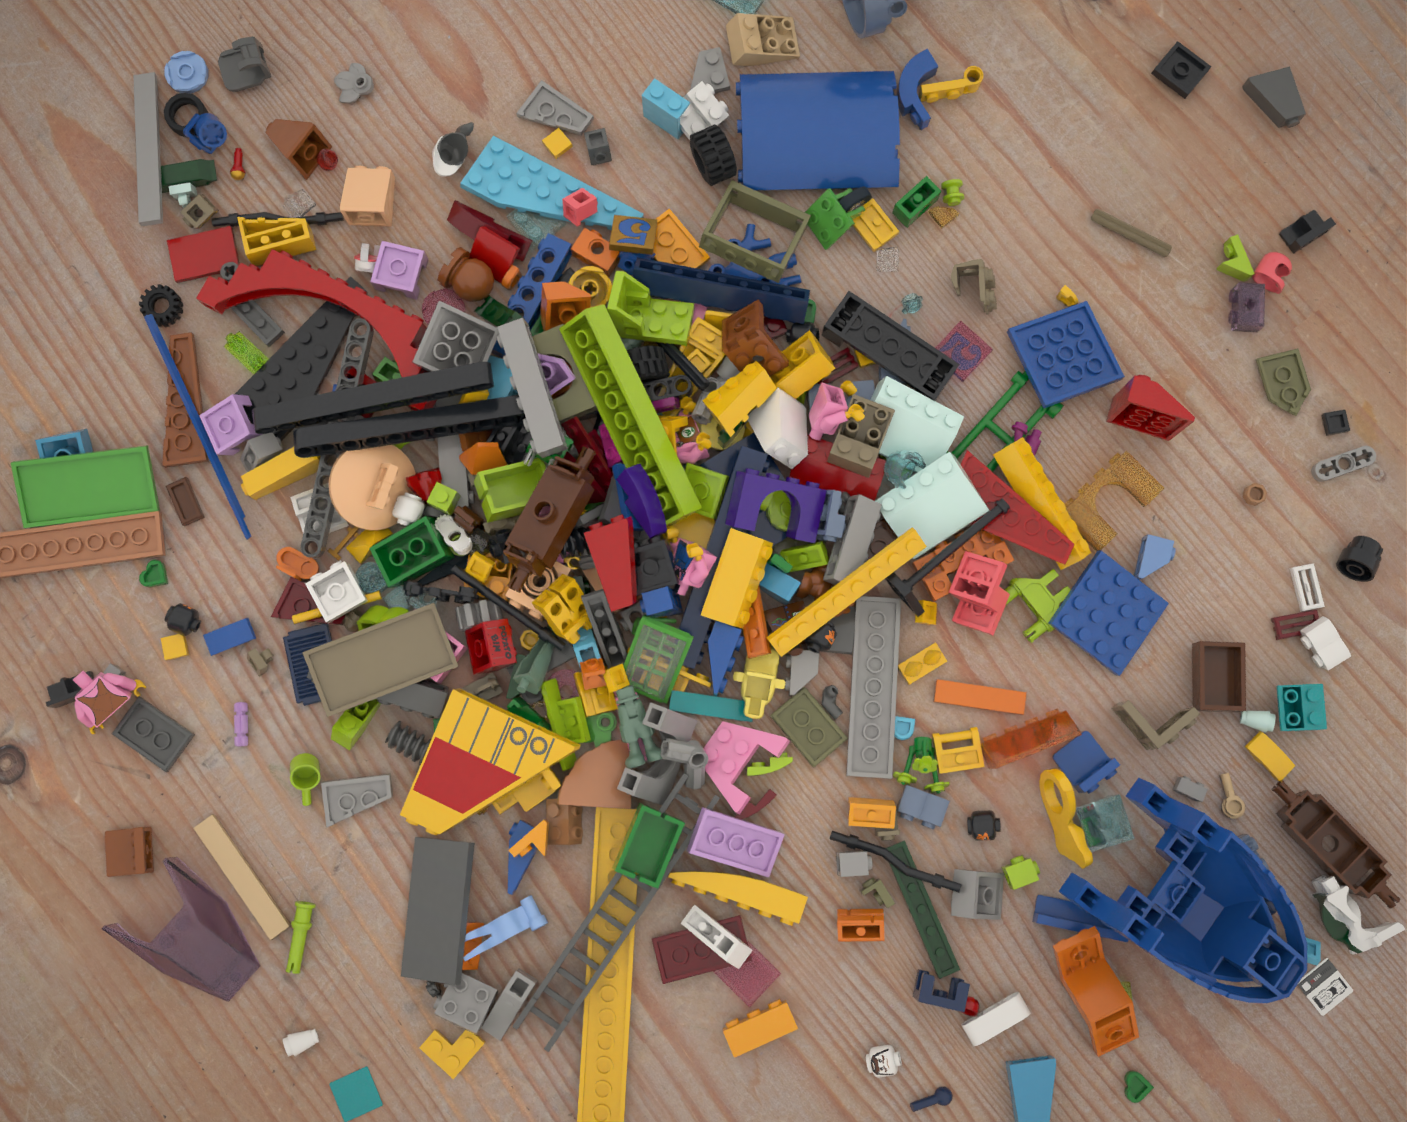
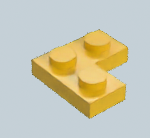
[419,1029,485,1079]

